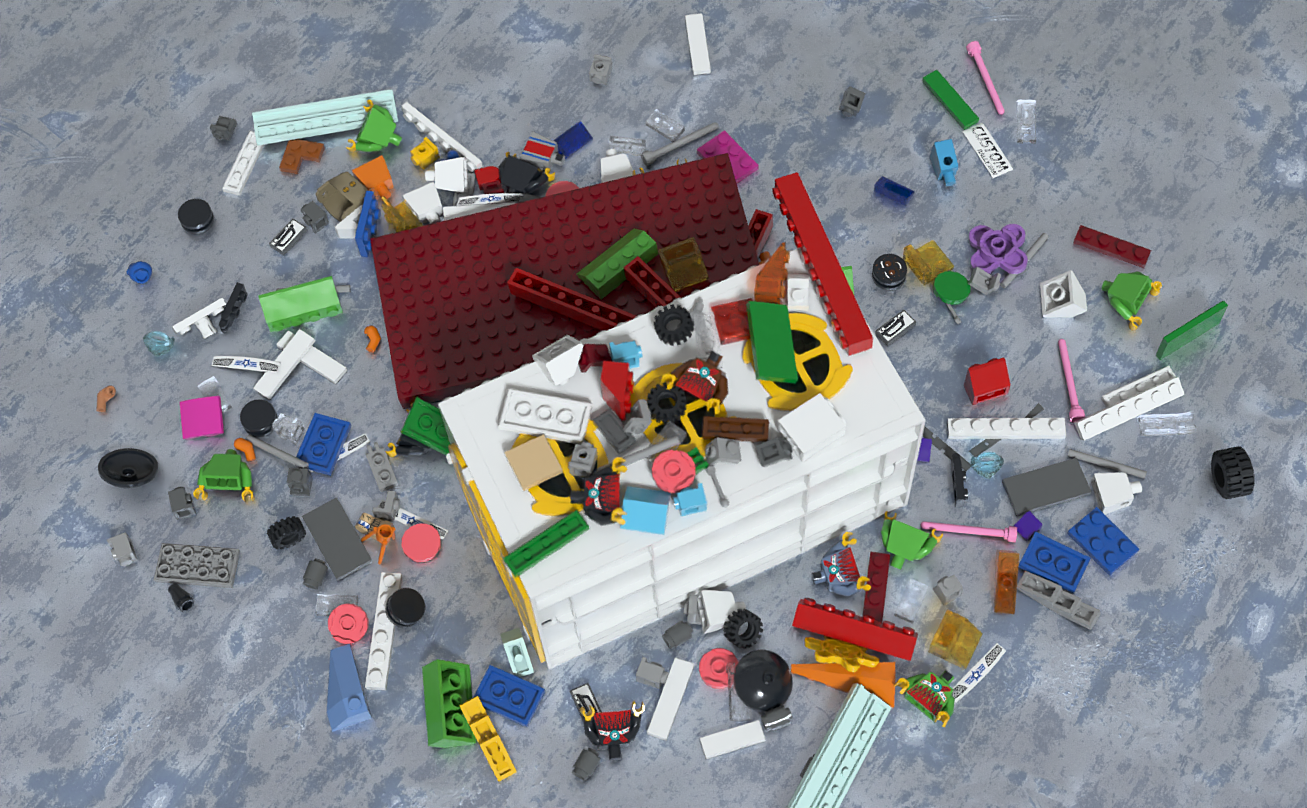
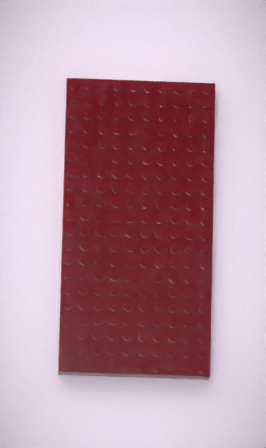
[370,153,759,409]

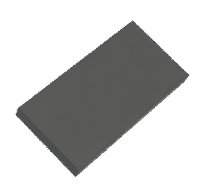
[1002,458,1091,516]
[302,497,373,581]

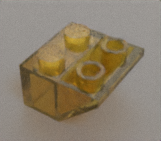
[658,237,709,291]
[928,609,982,670]

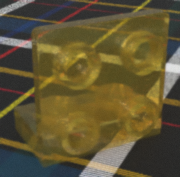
[381,196,424,232]
[903,240,954,286]

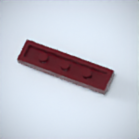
[1073,225,1151,268]
[862,552,890,622]

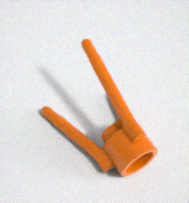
[361,524,395,564]

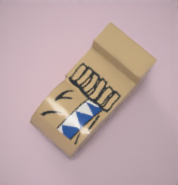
[355,513,396,545]

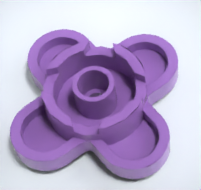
[969,224,1028,274]

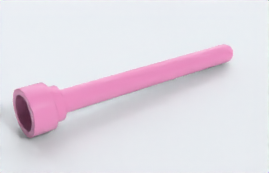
[966,41,1005,115]
[1058,339,1085,423]
[920,521,1017,543]

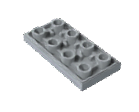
[154,543,240,588]

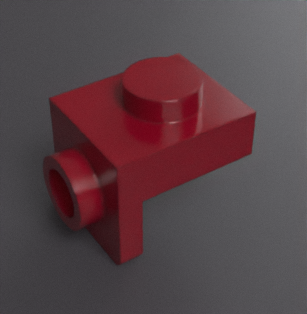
[482,180,504,204]
[578,344,612,373]

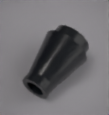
[168,583,194,612]

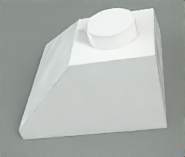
[1040,270,1087,317]
[532,335,583,386]

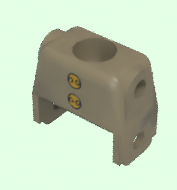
[316,172,369,222]

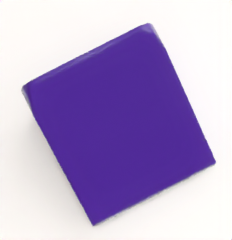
[917,438,932,462]
[1014,511,1043,541]

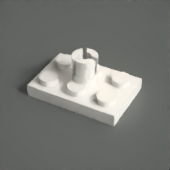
[172,298,226,339]

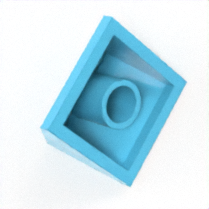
[620,486,671,535]

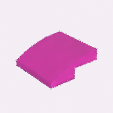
[180,396,224,440]

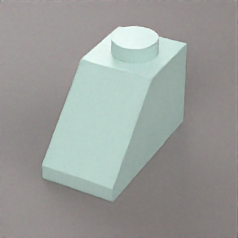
[500,628,534,678]

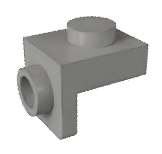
[968,267,1001,295]
[623,399,652,434]
[705,438,741,466]
[372,491,400,521]
[684,595,701,624]

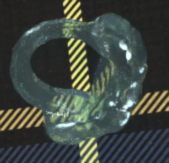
[143,331,175,357]
[971,452,1004,479]

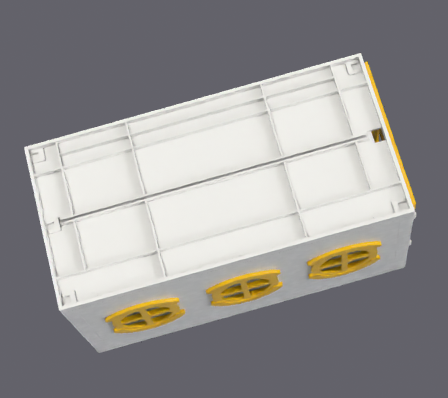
[438,248,926,669]

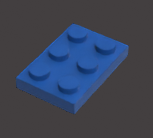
[355,191,381,257]
[296,413,352,476]
[1067,507,1140,576]
[1018,531,1091,594]
[473,665,545,727]

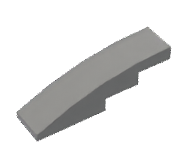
[1016,571,1101,630]

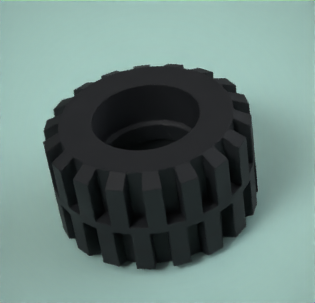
[1211,446,1255,499]

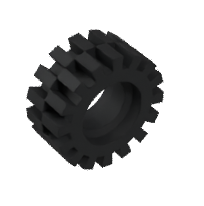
[654,304,694,346]
[647,382,686,425]
[267,516,306,549]
[723,609,763,649]

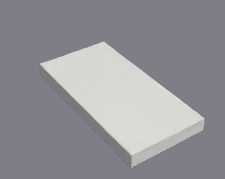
[498,388,593,444]

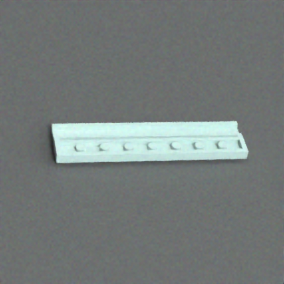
[252,89,398,145]
[786,683,892,808]

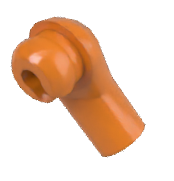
[364,325,381,353]
[234,438,256,462]

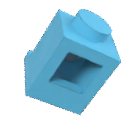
[609,341,643,369]
[673,483,707,516]

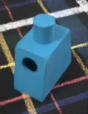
[929,139,959,186]

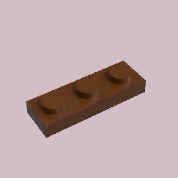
[703,416,769,442]

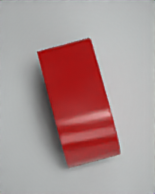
[475,166,501,191]

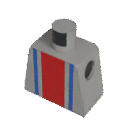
[520,132,565,172]

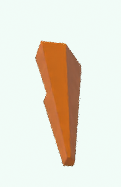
[791,662,895,708]

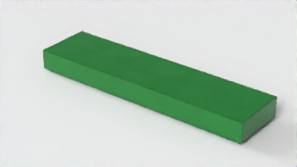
[922,70,979,130]
[503,510,589,578]

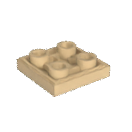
[504,434,563,491]

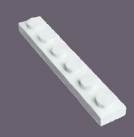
[402,102,483,172]
[1074,376,1185,440]
[947,418,1066,439]
[365,572,402,691]

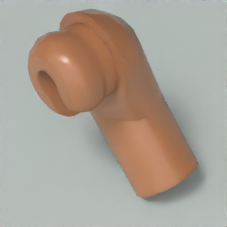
[96,385,116,412]

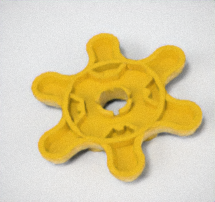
[804,636,879,672]

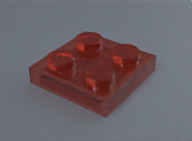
[711,298,753,345]

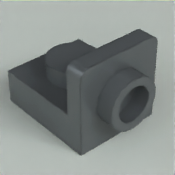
[210,116,237,140]
[755,437,793,467]

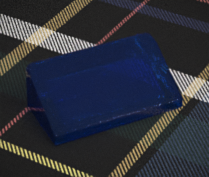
[554,121,593,159]
[874,176,915,206]

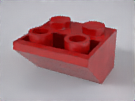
[964,357,1011,405]
[601,361,634,421]

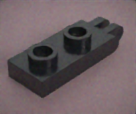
[219,282,247,332]
[951,453,968,508]

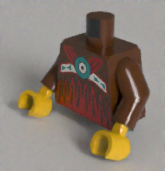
[660,351,728,414]

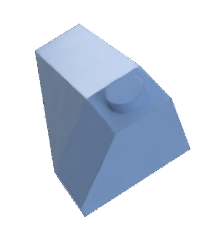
[327,644,372,732]

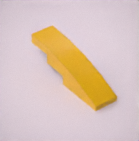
[459,696,517,782]

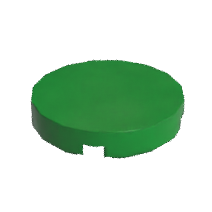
[933,271,971,305]

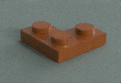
[279,139,325,174]

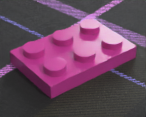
[697,130,759,184]

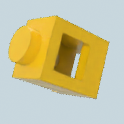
[410,137,440,170]

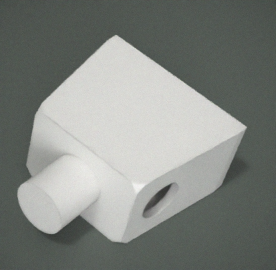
[601,149,633,183]
[425,157,468,192]
[402,181,443,224]
[1091,472,1142,514]
[697,590,746,634]

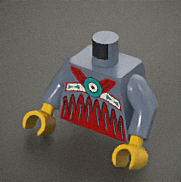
[811,532,871,597]

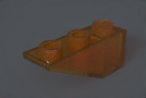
[754,242,790,304]
[994,550,1019,614]

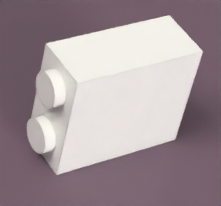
[777,393,846,462]

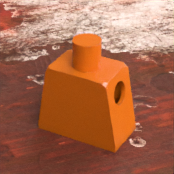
[352,155,394,200]

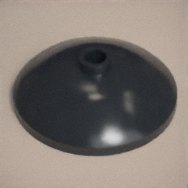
[98,448,158,488]
[733,649,793,712]

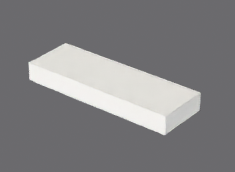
[700,720,765,759]

